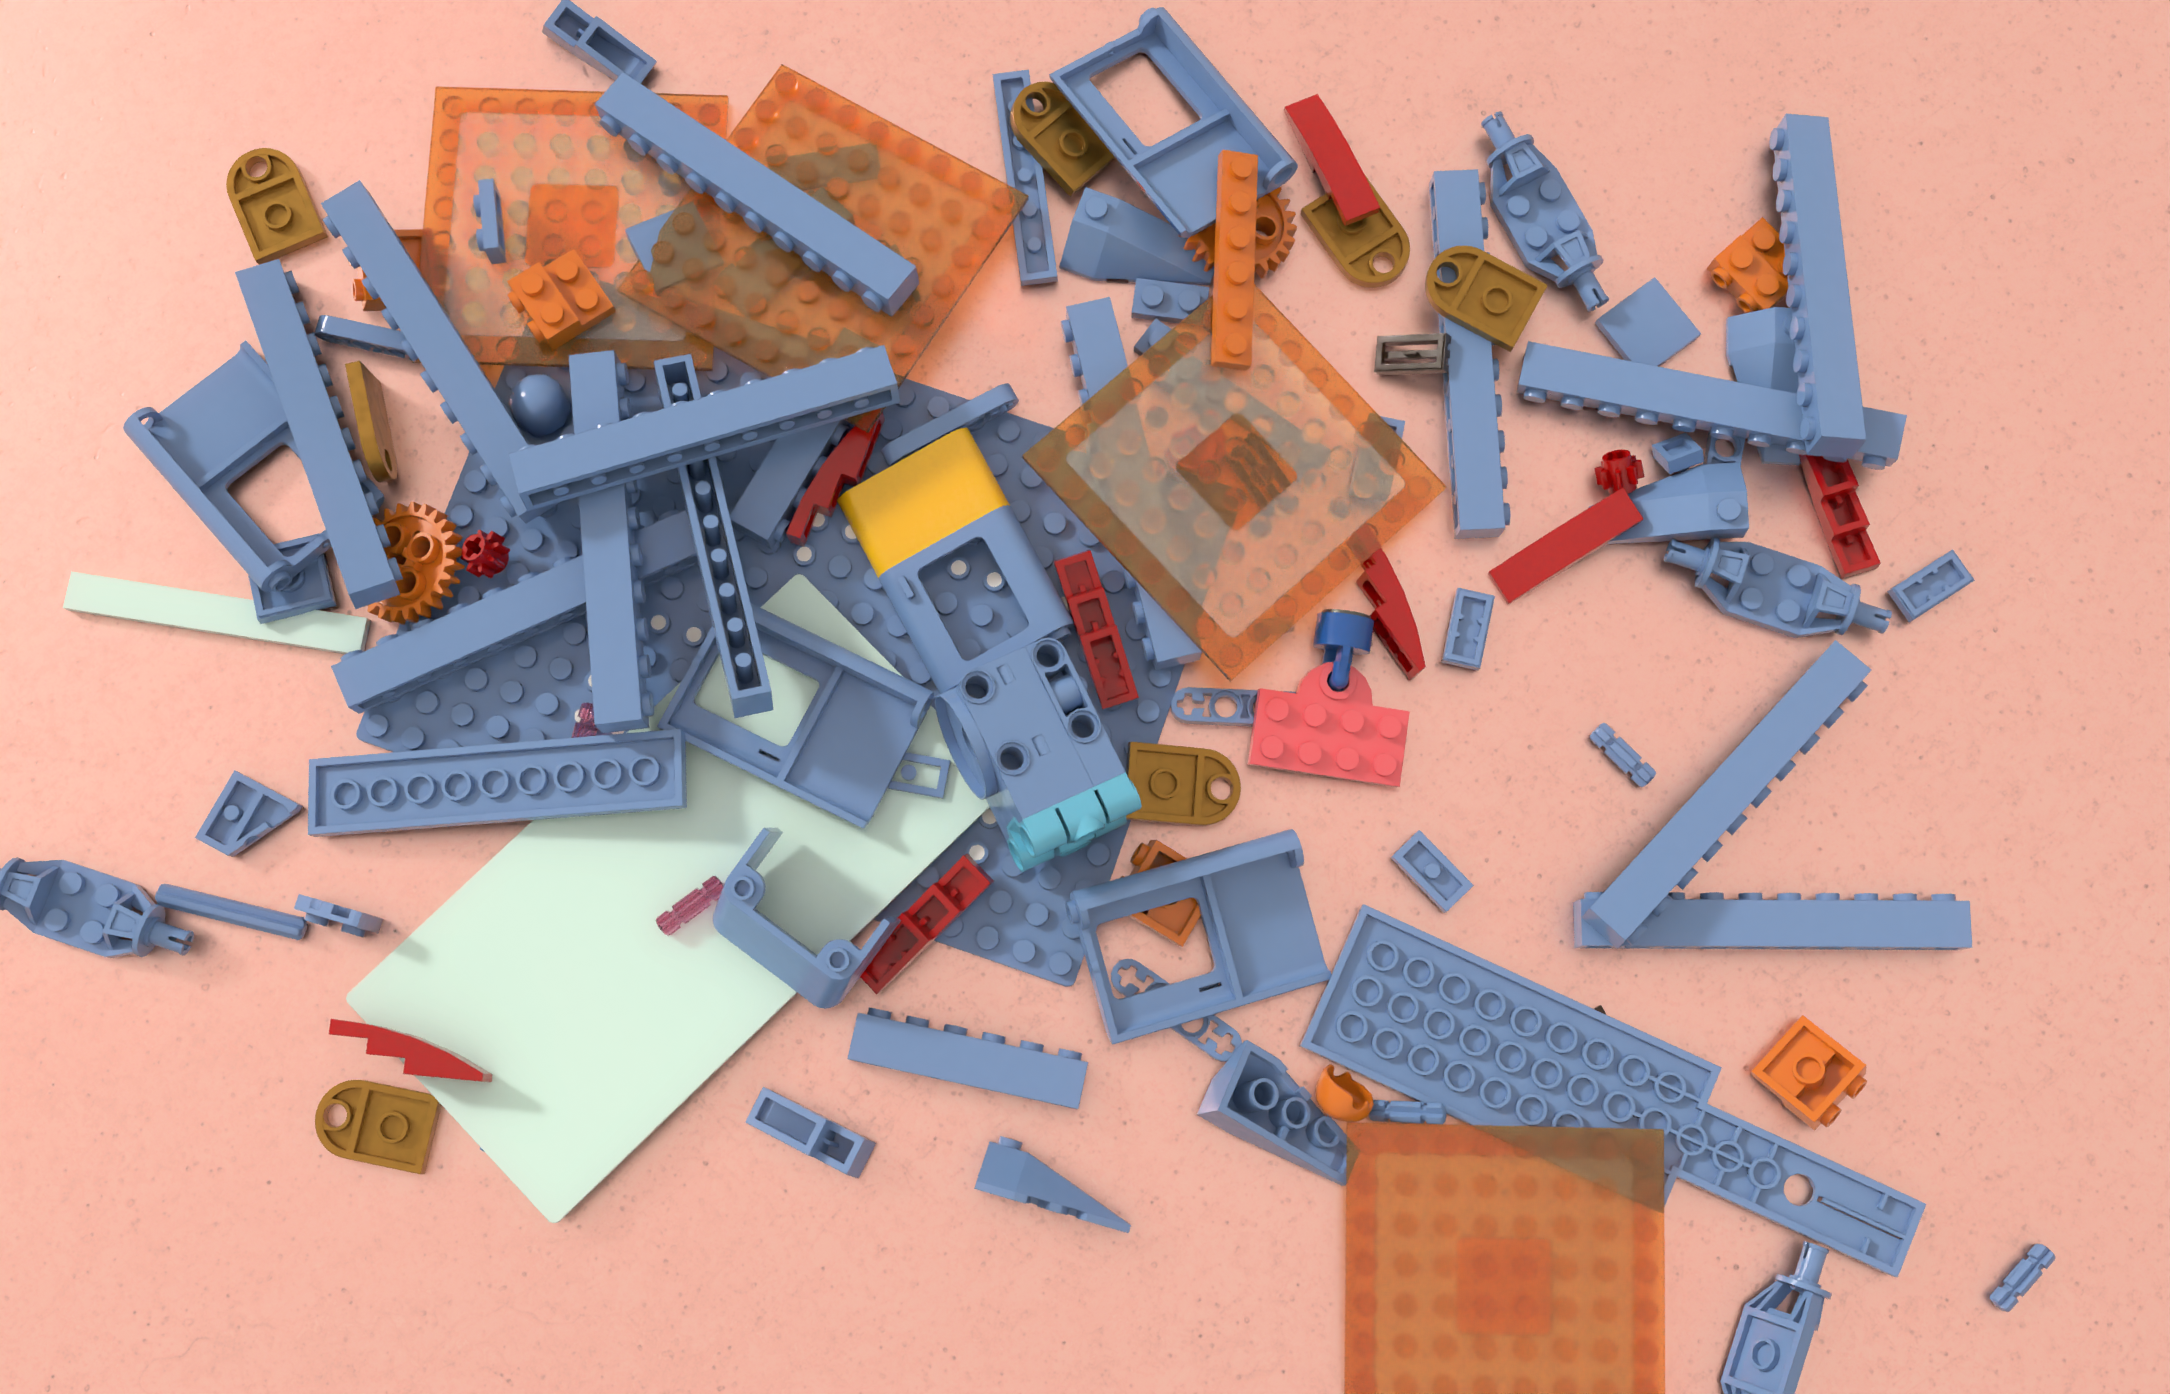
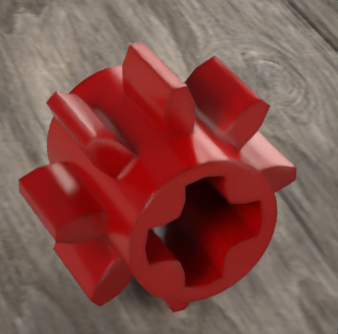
[1594,450,1645,494]
[461,530,510,579]

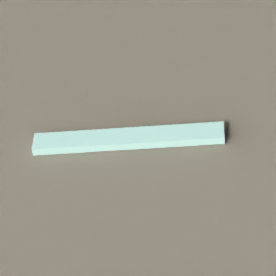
[63,571,371,654]

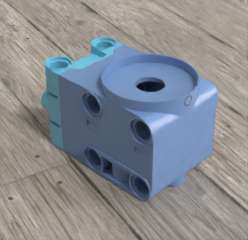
[935,638,1142,872]

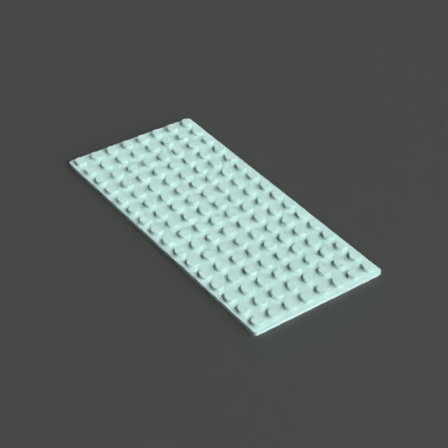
[346,574,990,1223]

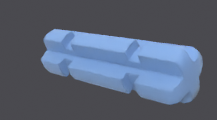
[1590,723,1656,787]
[1369,1100,1447,1124]
[1990,1244,2055,1312]

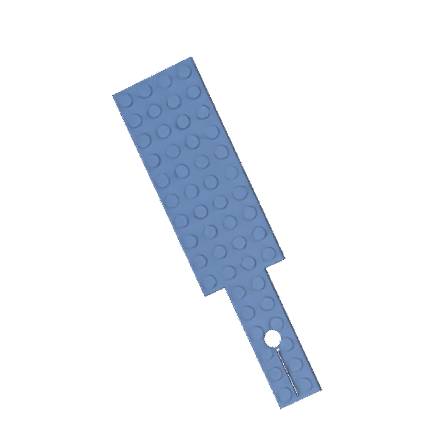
[1299,904,1926,1278]

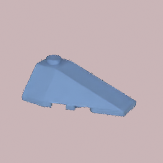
[1059,187,1214,285]
[1726,307,1801,466]
[1588,462,1749,544]
[1197,1040,1360,1186]
[974,1136,1131,1233]

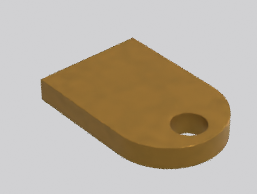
[1010,82,1115,197]
[226,148,328,265]
[1300,175,1410,288]
[1425,246,1548,352]
[345,361,397,483]
[1126,742,1241,826]
[315,1080,442,1174]

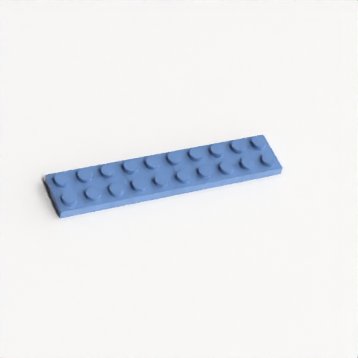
[308,729,687,837]

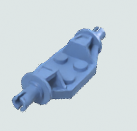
[1481,111,1609,312]
[1664,537,1892,638]
[0,857,194,958]
[1720,1241,1832,1394]

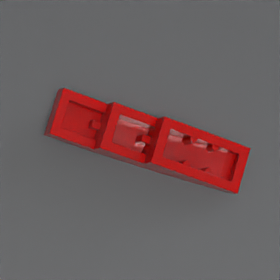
[1284,94,1380,226]
[786,408,885,547]
[1799,454,1881,579]
[1488,488,1643,604]
[1346,525,1426,681]
[1054,550,1139,709]
[860,854,994,994]
[329,1019,493,1082]

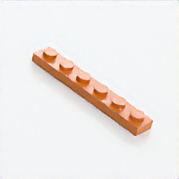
[1211,149,1258,371]

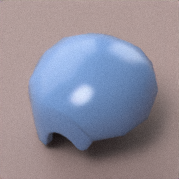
[509,374,570,435]

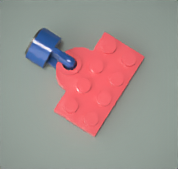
[1247,609,1410,787]

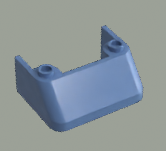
[713,828,901,1009]

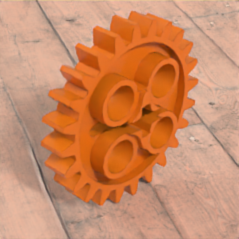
[1178,187,1297,279]
[367,501,465,625]

